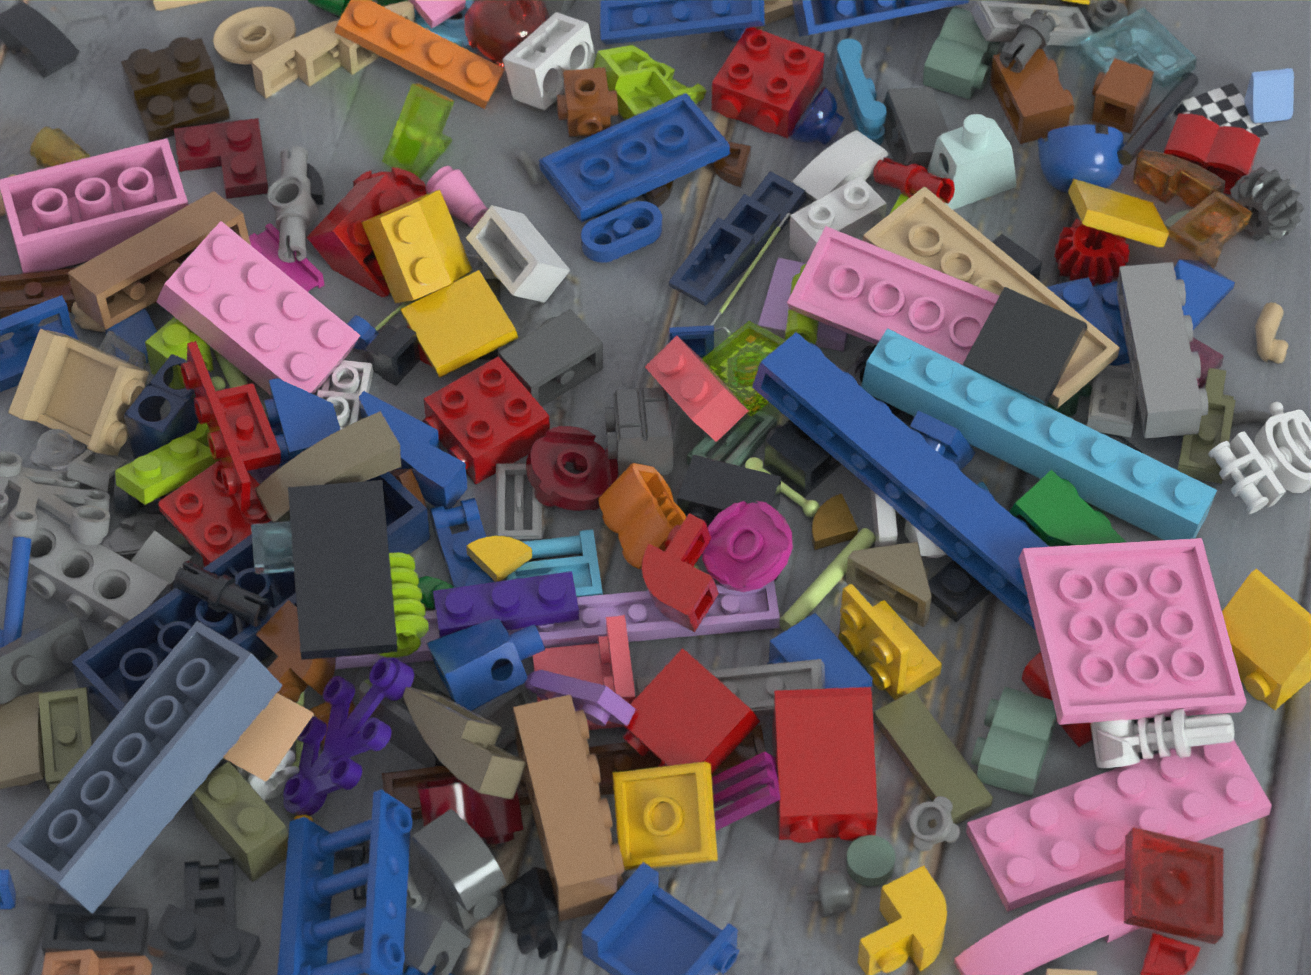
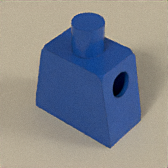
[426,619,545,711]

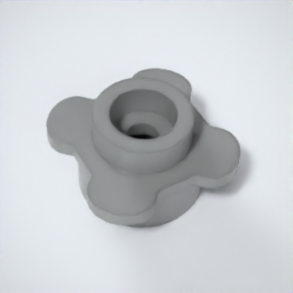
[906,796,960,851]

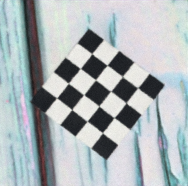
[1174,83,1269,138]

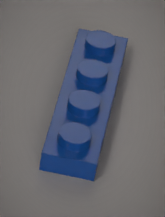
[600,0,765,45]

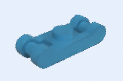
[835,39,886,146]

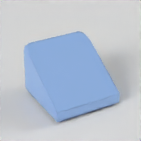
[1244,68,1294,123]

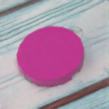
[702,501,793,592]

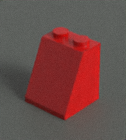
[772,687,878,843]

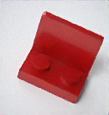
[159,459,271,567]

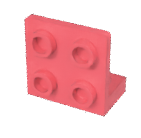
[532,615,635,730]

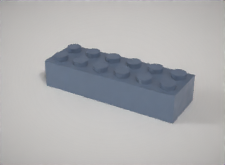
[7,621,283,914]

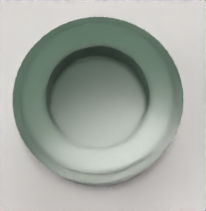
[846,835,896,886]

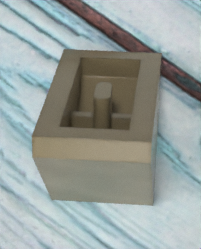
[846,542,931,628]

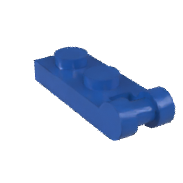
[430,498,495,588]

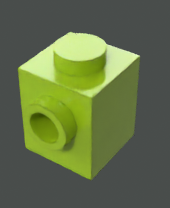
[145,317,214,390]

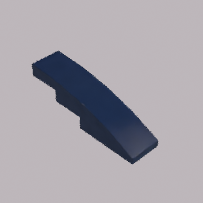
[668,171,807,306]

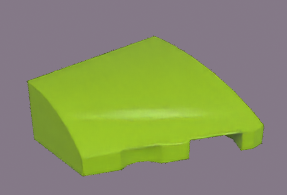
[593,45,707,120]

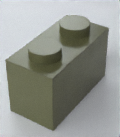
[191,761,288,882]

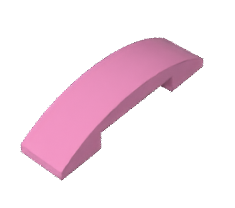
[954,880,1151,975]

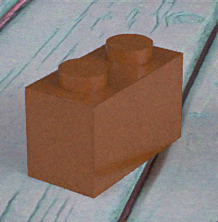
[990,49,1074,144]

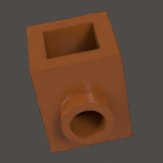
[1092,58,1154,134]

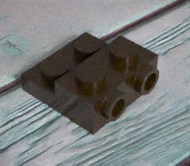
[121,37,230,143]

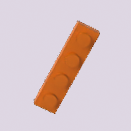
[335,0,505,109]

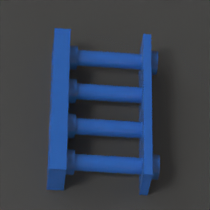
[277,789,412,975]

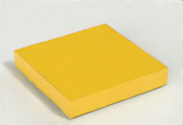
[1068,178,1169,248]
[400,270,518,378]
[613,762,718,872]

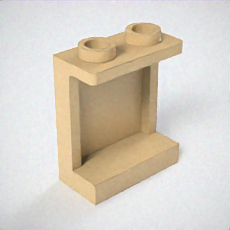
[8,329,149,456]

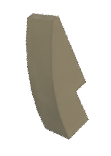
[255,411,401,528]
[403,687,526,799]

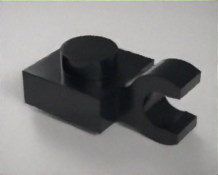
[501,867,559,960]

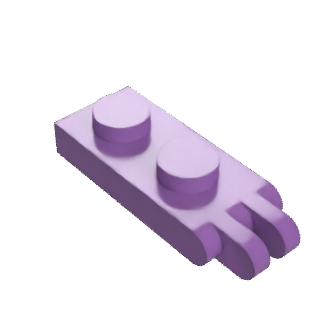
[524,670,636,726]

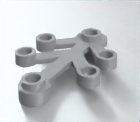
[0,450,110,545]

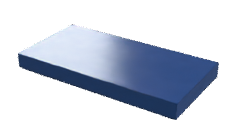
[539,93,730,222]

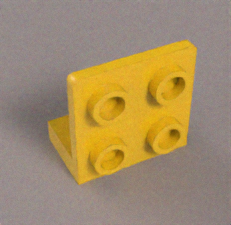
[838,584,942,700]

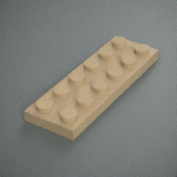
[863,186,1120,409]

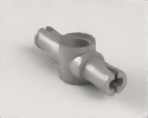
[267,146,319,263]

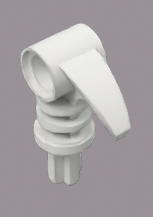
[1090,709,1235,768]

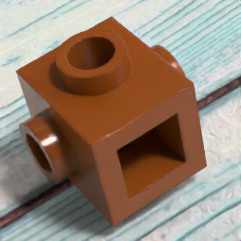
[557,67,618,137]

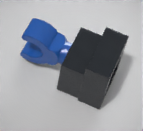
[347,315,420,386]

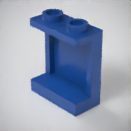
[582,862,739,975]

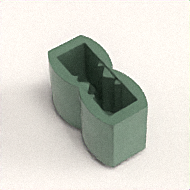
[923,6,1005,100]
[971,687,1057,797]

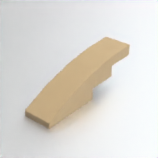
[252,1,415,99]

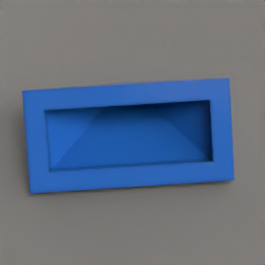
[1174,259,1235,330]

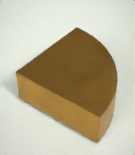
[812,493,858,550]

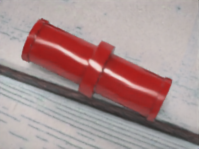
[873,157,955,203]

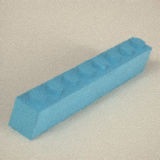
[861,328,1217,540]

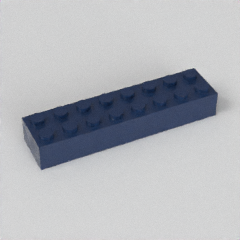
[72,472,430,723]

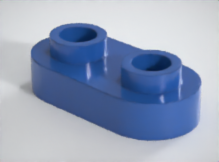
[581,201,662,263]

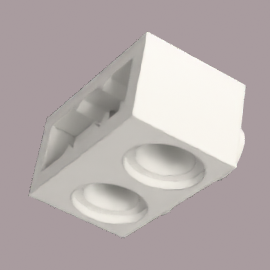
[503,12,596,110]
[789,176,887,263]

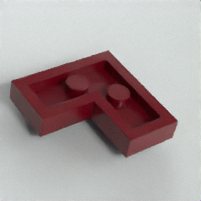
[174,118,268,199]

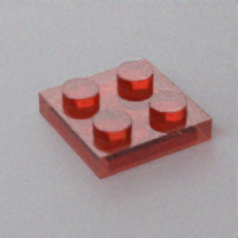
[1124,827,1224,944]

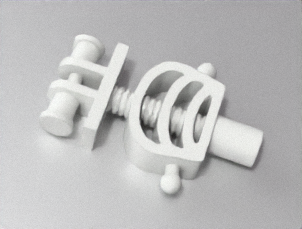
[1208,402,1311,514]

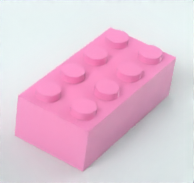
[0,138,188,274]
[156,221,361,395]

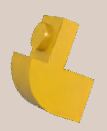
[858,865,947,975]

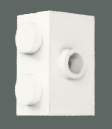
[466,205,570,303]

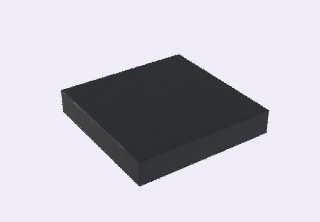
[963,287,1087,406]

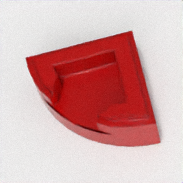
[1140,933,1201,975]

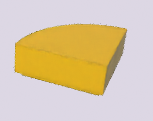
[466,536,532,582]

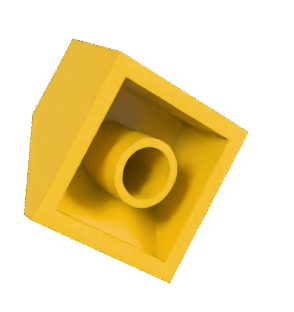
[362,189,473,304]
[1222,569,1311,711]

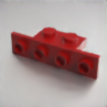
[181,341,281,512]

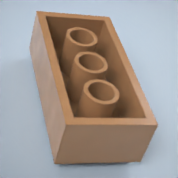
[513,694,624,922]

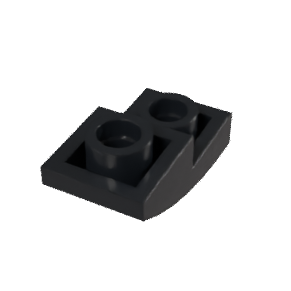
[0,2,80,78]

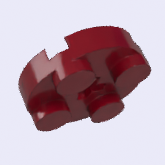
[526,426,618,511]

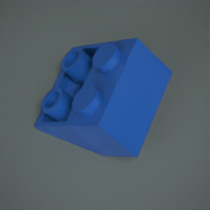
[264,378,341,468]

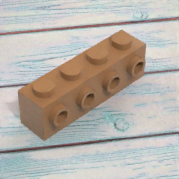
[68,191,251,330]

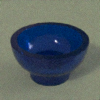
[789,87,845,145]

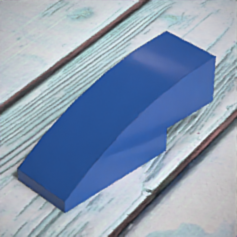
[359,391,467,510]

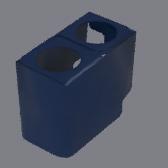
[124,354,211,459]

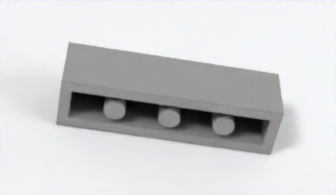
[1116,262,1208,439]

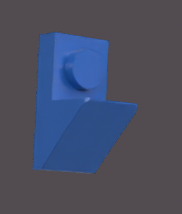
[910,410,976,471]

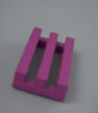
[711,751,781,831]

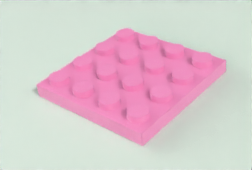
[1019,538,1247,725]

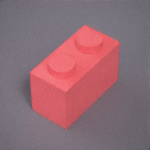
[645,336,749,442]

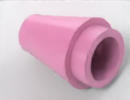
[426,166,488,228]

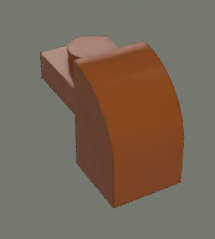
[256,600,336,703]

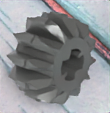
[1227,167,1304,244]

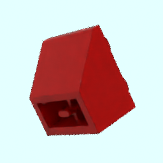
[306,174,408,298]

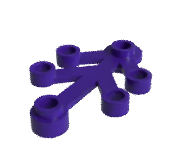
[283,658,414,816]

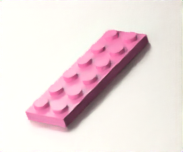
[787,226,999,365]
[966,740,1272,912]

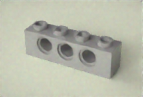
[0,505,171,635]

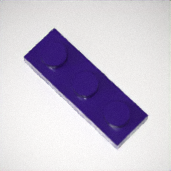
[433,571,579,638]

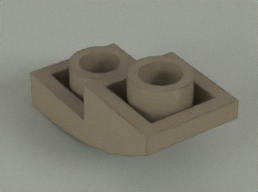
[0,691,45,789]

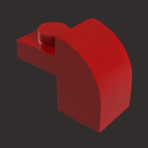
[642,513,719,632]

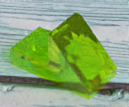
[382,83,455,179]

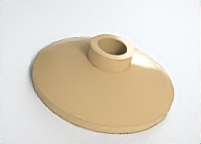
[213,6,296,64]

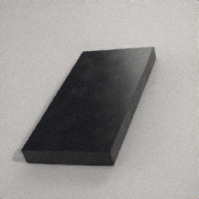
[288,480,398,660]

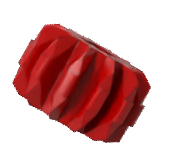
[1054,218,1130,286]

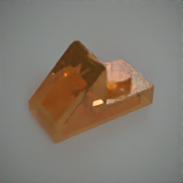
[1168,190,1252,269]

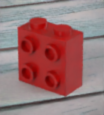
[711,27,824,139]
[422,357,550,485]
[622,648,760,774]

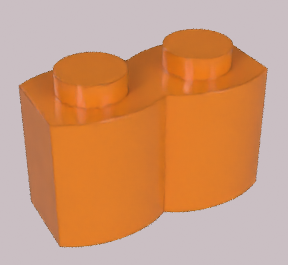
[598,463,686,569]

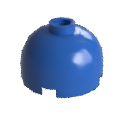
[1038,124,1124,194]

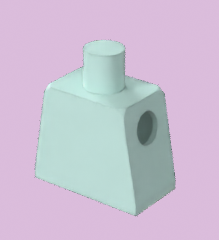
[927,114,1016,210]

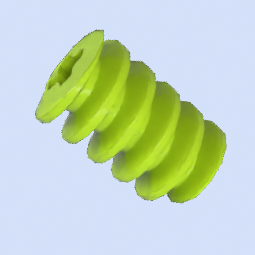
[378,552,429,658]

